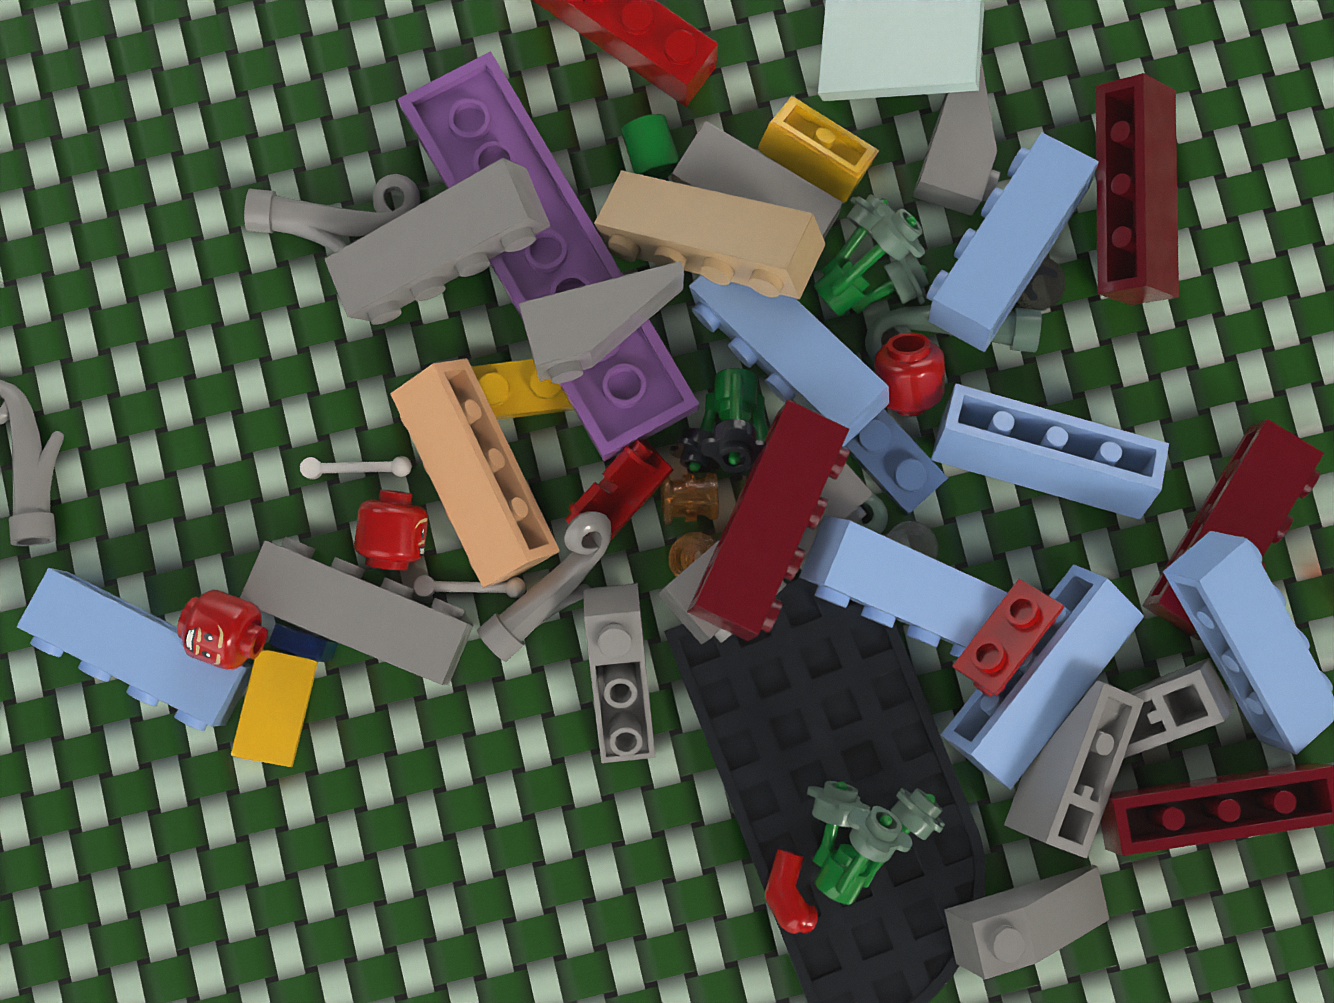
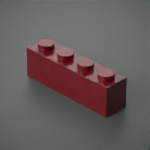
[1095,73,1179,305]
[687,399,850,641]
[1142,419,1324,640]
[1100,762,1334,856]

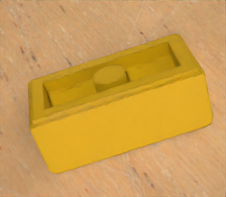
[758,96,879,203]
[231,649,319,767]

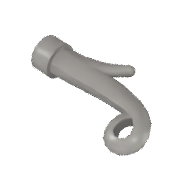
[244,174,420,252]
[0,380,64,546]
[477,511,612,662]

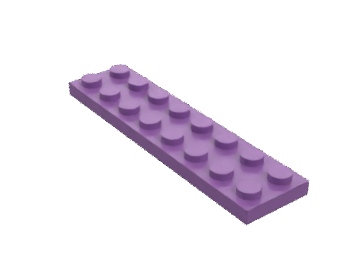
[398,51,699,462]

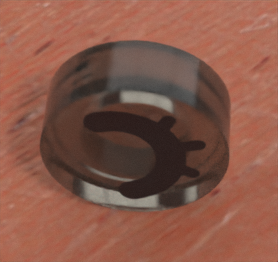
[1016,257,1066,312]

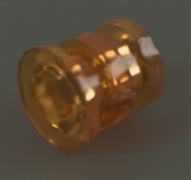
[660,473,719,526]

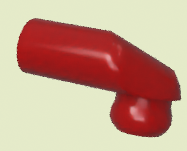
[765,849,818,934]

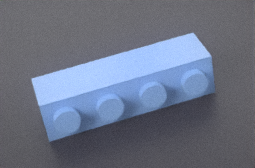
[926,132,1099,352]
[689,275,889,446]
[931,384,1169,520]
[799,515,1007,658]
[1163,531,1334,755]
[940,564,1144,790]
[17,568,253,731]

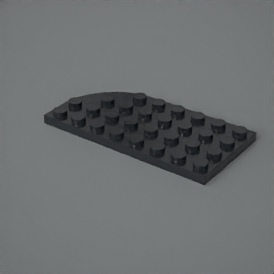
[664,578,986,1003]

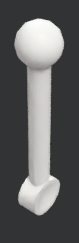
[300,456,412,480]
[413,575,526,598]

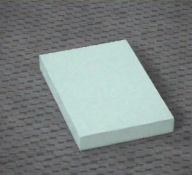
[818,0,985,101]

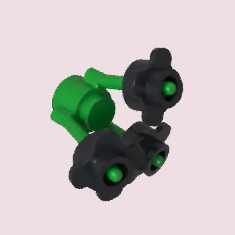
[669,368,768,479]

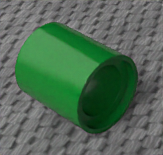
[621,114,680,179]

